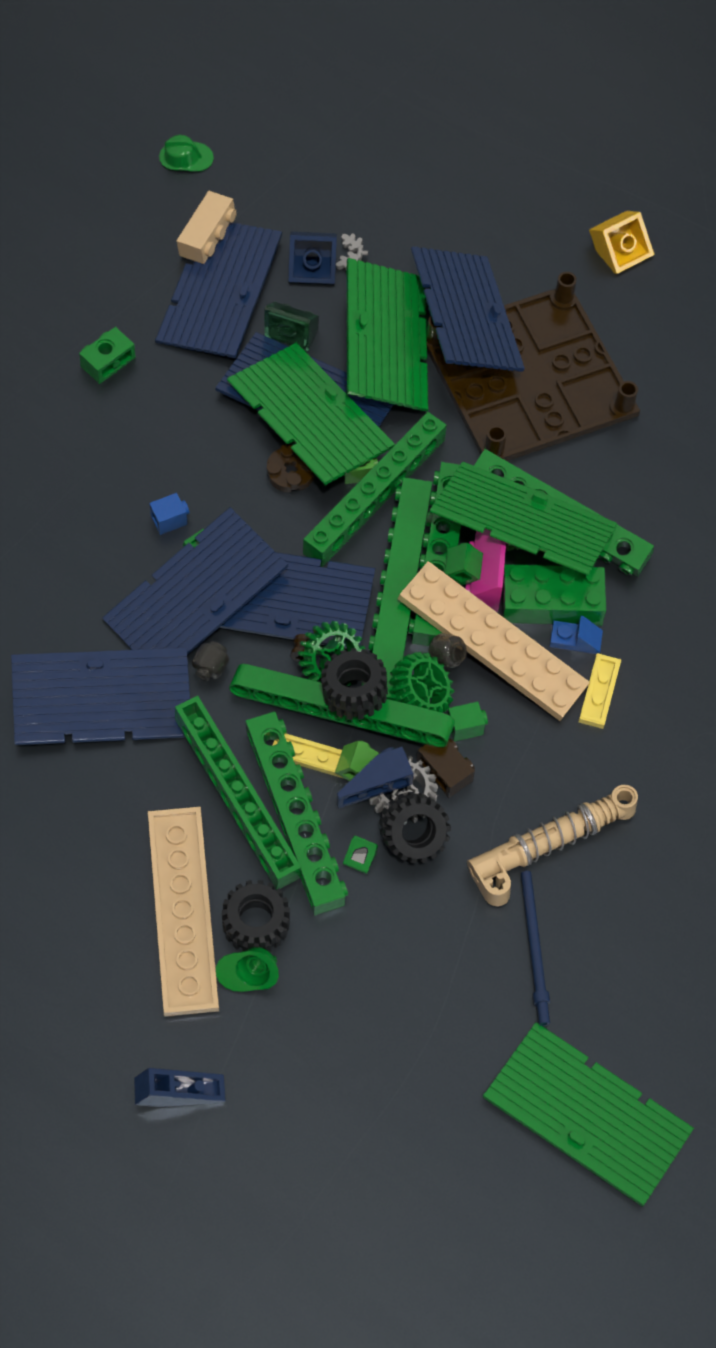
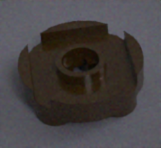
[267,444,315,492]

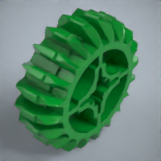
[297,621,366,686]
[389,652,455,713]

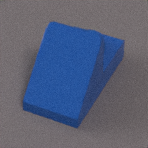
[550,616,603,654]

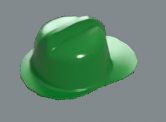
[159,135,214,172]
[216,947,279,992]

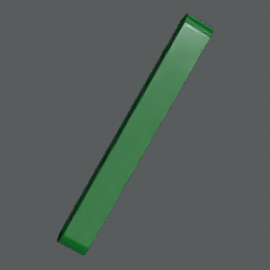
[229,664,455,747]

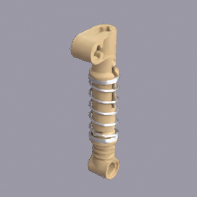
[467,785,638,906]

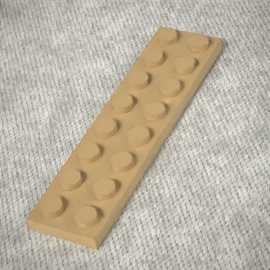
[398,561,590,721]
[148,807,219,1017]

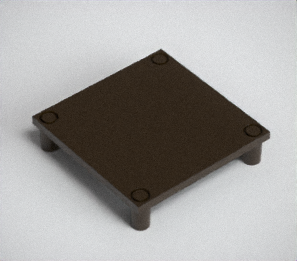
[427,271,640,461]

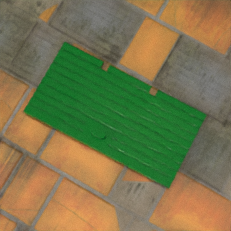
[347,258,428,411]
[227,342,395,485]
[429,461,617,576]
[483,1022,694,1207]

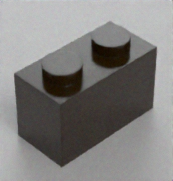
[416,738,475,798]

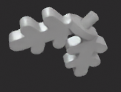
[336,234,368,271]

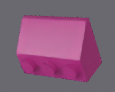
[465,529,506,612]

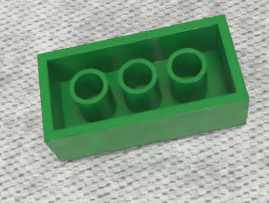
[502,564,606,626]

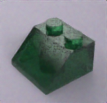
[264,302,319,351]

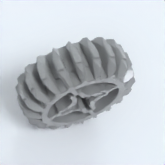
[369,756,438,825]

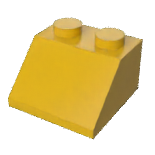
[589,211,654,274]

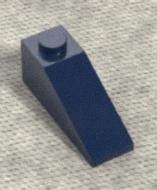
[336,747,414,809]
[134,1068,226,1107]

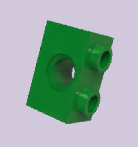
[79,327,136,384]

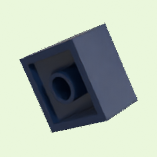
[288,231,337,284]

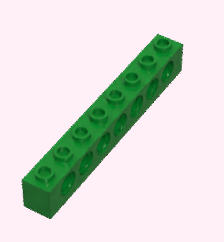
[303,412,447,567]
[474,449,654,577]
[408,462,461,648]
[175,696,301,890]
[246,711,348,916]

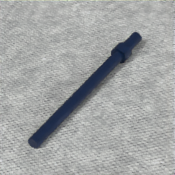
[521,871,550,1026]

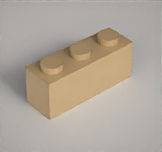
[177,191,236,264]

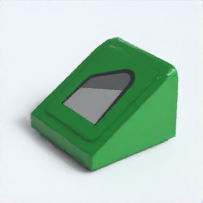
[343,835,378,874]

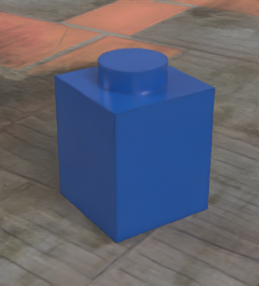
[149,493,189,535]

